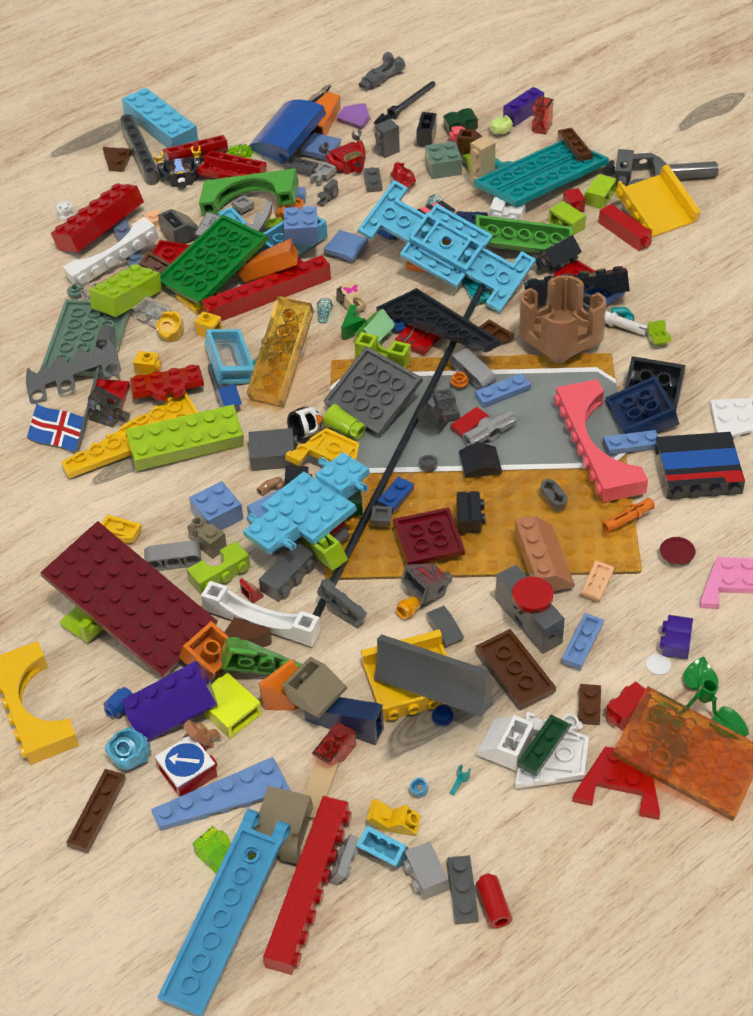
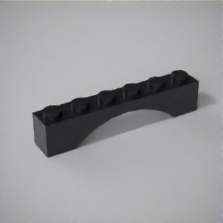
[524,266,630,305]

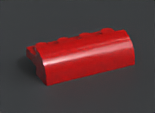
[162,135,228,160]
[197,150,267,179]

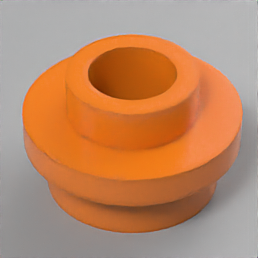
[451,372,469,388]

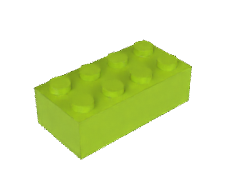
[89,264,161,317]

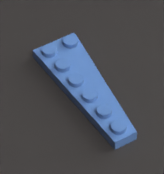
[151,757,291,831]

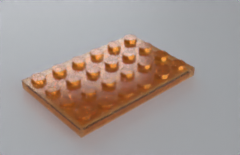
[611,686,753,821]

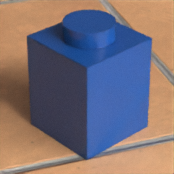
[216,383,242,410]

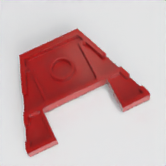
[572,746,660,820]

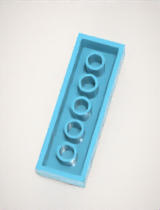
[122,88,198,148]

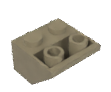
[282,656,348,718]

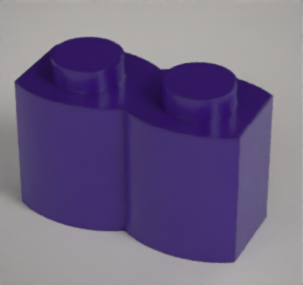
[659,615,693,659]

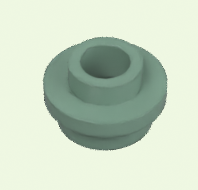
[67,284,84,299]

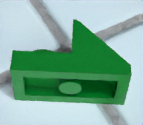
[341,304,366,340]

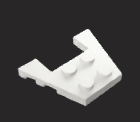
[515,712,589,789]

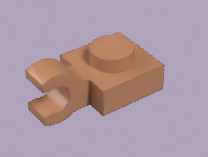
[183,719,222,747]

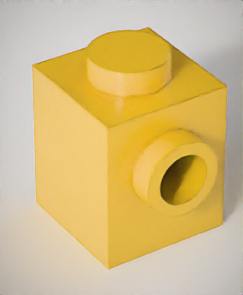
[194,311,223,337]
[133,351,162,375]

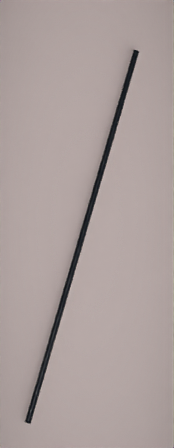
[312,284,485,618]

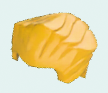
[156,311,184,342]

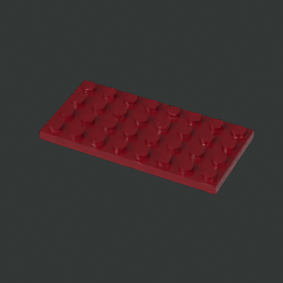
[40,521,218,679]

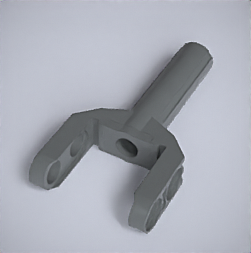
[622,153,718,186]

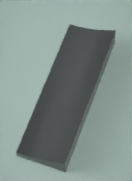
[374,634,493,717]

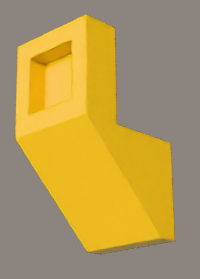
[367,799,421,836]

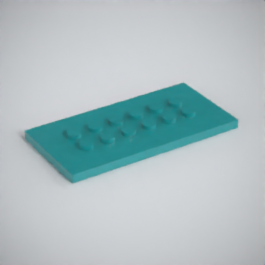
[473,140,609,207]

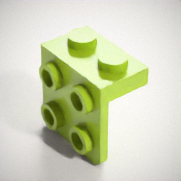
[60,606,103,643]

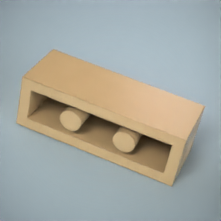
[470,136,496,184]

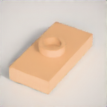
[581,560,615,603]

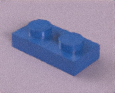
[377,476,414,513]

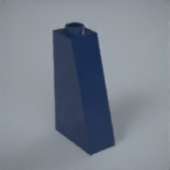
[303,697,384,746]

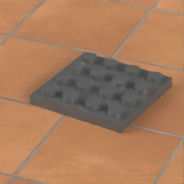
[323,346,423,437]

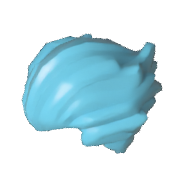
[104,727,151,770]

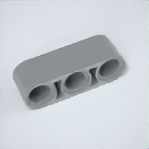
[449,348,496,390]
[144,541,201,571]

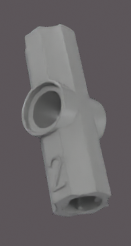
[462,410,516,446]

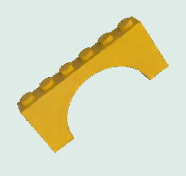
[0,641,79,765]

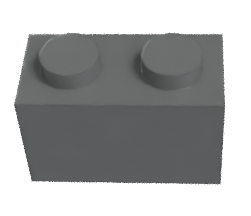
[374,119,400,158]

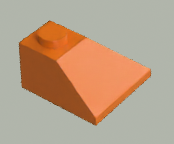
[259,659,299,711]

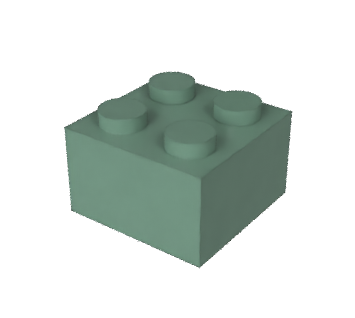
[425,141,462,179]

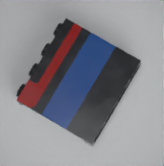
[654,431,745,499]

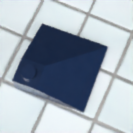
[605,376,680,434]

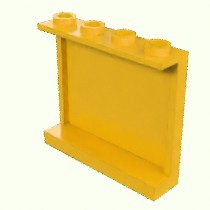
[360,629,447,722]

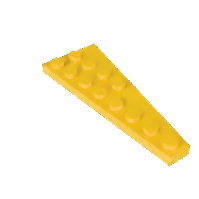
[61,393,198,479]

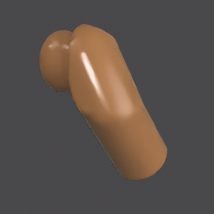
[256,477,285,496]

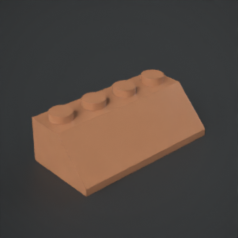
[515,516,575,591]

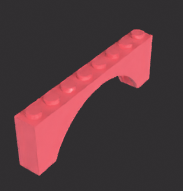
[553,379,648,502]

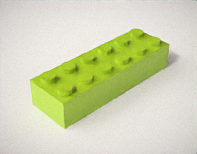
[126,404,244,471]

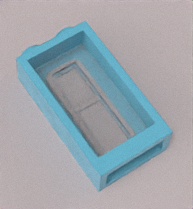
[204,329,255,384]

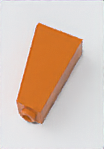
[309,91,341,135]
[236,238,298,283]

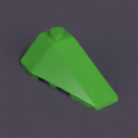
[221,637,302,675]

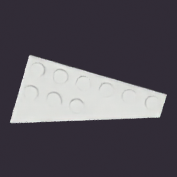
[710,398,753,439]

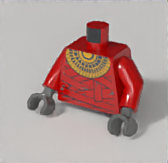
[319,129,366,174]

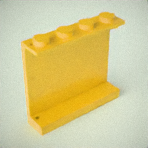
[615,165,701,238]

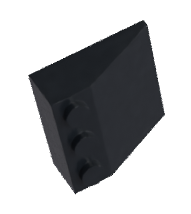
[625,356,686,411]

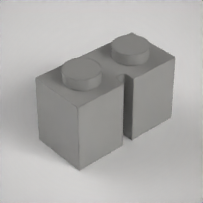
[402,841,448,900]

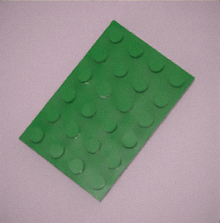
[160,214,269,306]

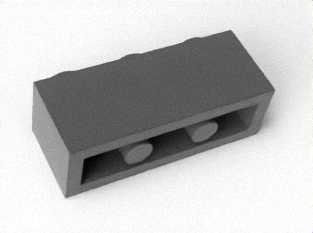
[259,542,316,602]

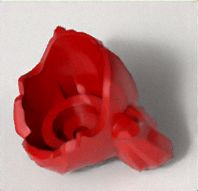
[390,162,416,189]

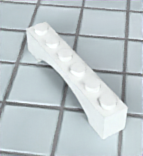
[63,217,159,286]
[201,581,321,647]

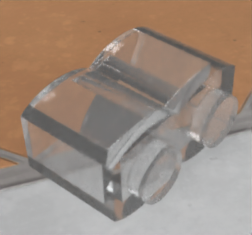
[132,297,172,329]

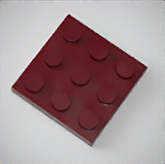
[393,507,465,565]

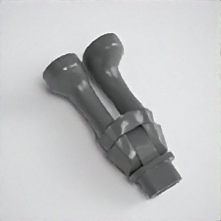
[359,51,406,90]

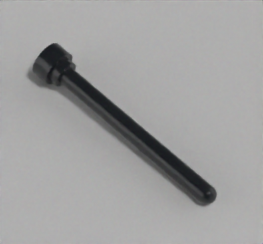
[387,81,436,119]

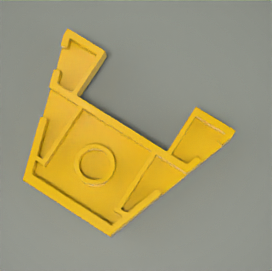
[285,428,359,466]

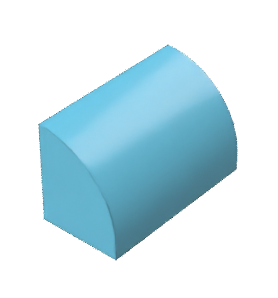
[356,826,409,868]

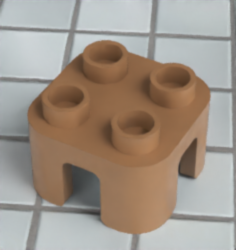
[519,275,606,363]

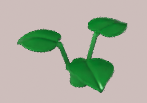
[647,656,749,739]

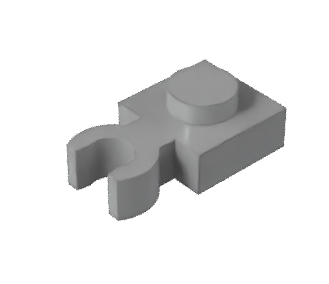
[310,162,337,186]

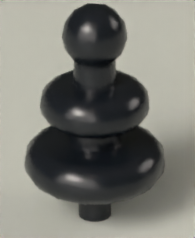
[602,160,615,176]

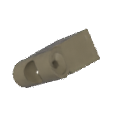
[251,786,314,864]

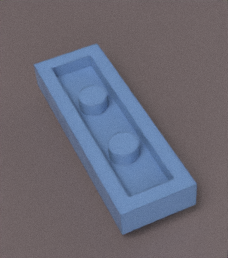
[475,373,531,408]
[602,430,659,455]
[561,613,604,670]

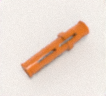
[601,498,655,533]

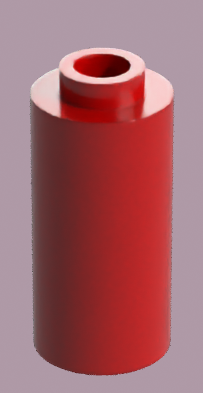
[476,873,513,929]

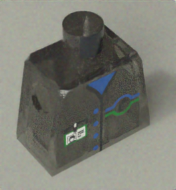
[88,386,130,427]

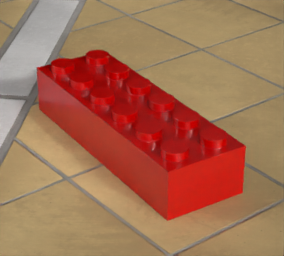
[50,183,144,252]

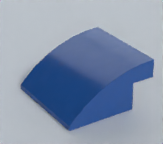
[247,99,326,164]

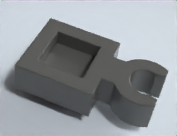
[317,179,339,205]

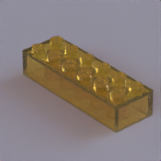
[247,296,314,408]

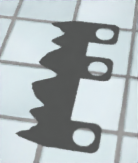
[26,339,121,404]

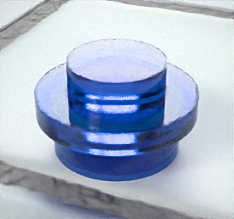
[432,705,453,726]

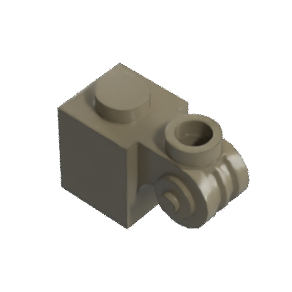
[187,517,227,559]

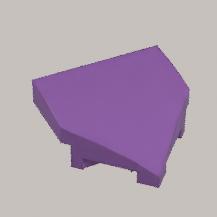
[336,103,371,129]

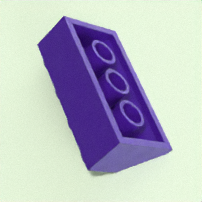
[122,661,218,742]

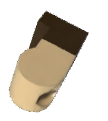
[336,286,366,312]

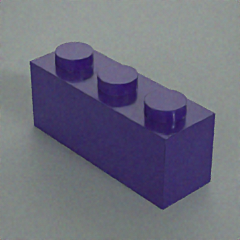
[503,87,544,127]

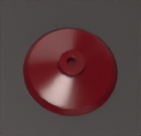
[660,537,696,565]

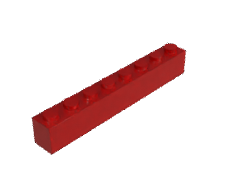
[201,255,331,321]
[263,796,352,975]

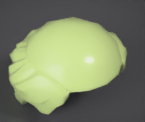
[489,115,513,135]

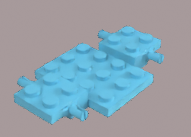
[243,452,370,554]

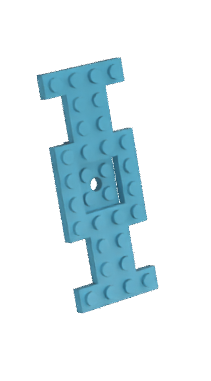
[358,180,536,313]

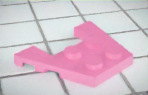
[700,557,753,609]

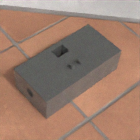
[495,564,565,654]

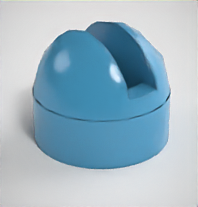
[410,778,429,797]

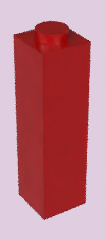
[598,204,652,251]

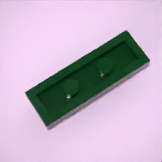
[517,714,570,777]

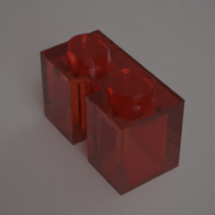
[532,96,554,135]

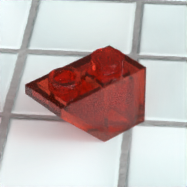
[312,722,356,765]

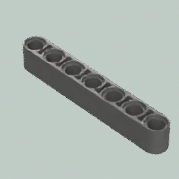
[120,114,159,185]

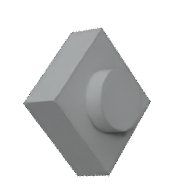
[232,195,254,214]

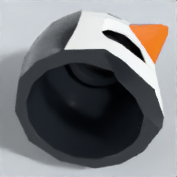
[287,406,323,440]

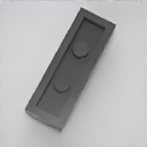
[447,855,479,925]

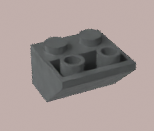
[158,209,198,244]

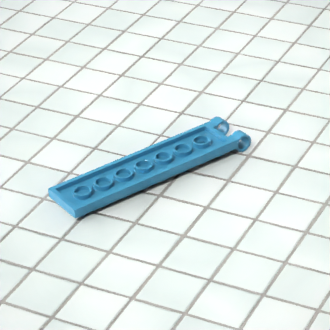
[157,808,291,1016]

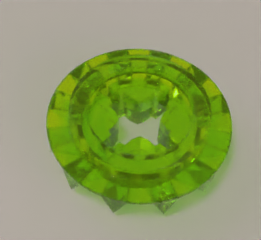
[228,143,252,158]

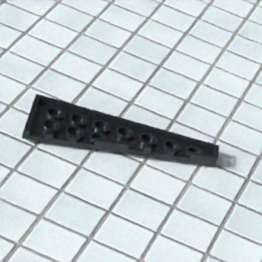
[376,288,500,353]

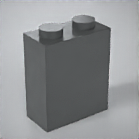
[248,428,298,471]

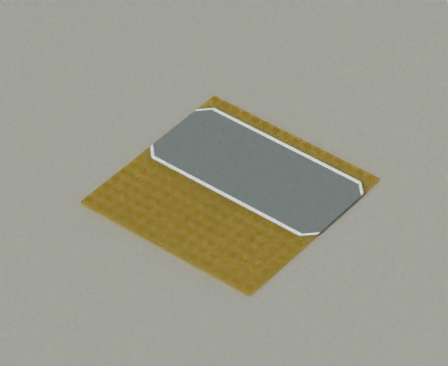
[325,353,642,580]

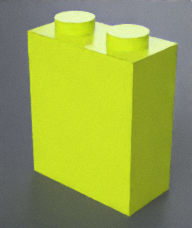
[202,672,262,739]

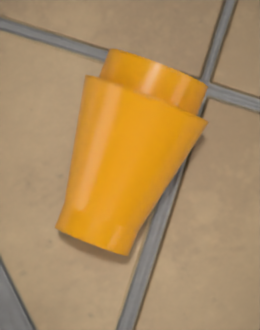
[395,595,423,619]

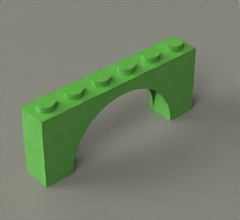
[199,168,299,216]

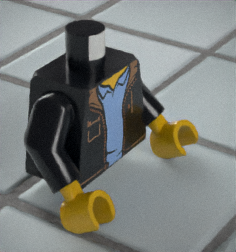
[153,146,201,189]

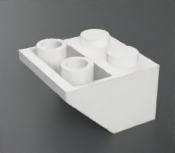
[476,715,534,771]

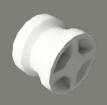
[56,201,74,221]

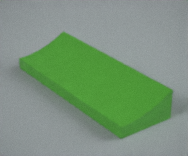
[473,215,573,253]

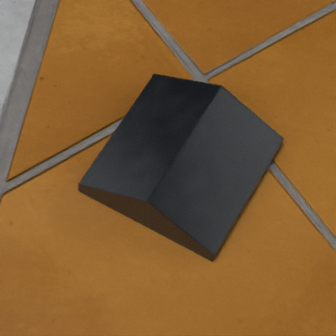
[459,442,502,478]

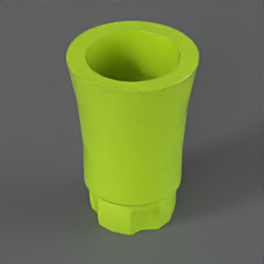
[323,404,366,440]

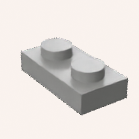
[329,834,358,885]

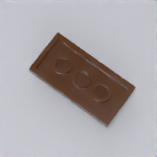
[475,629,556,710]

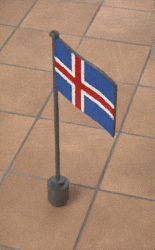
[27,325,116,455]

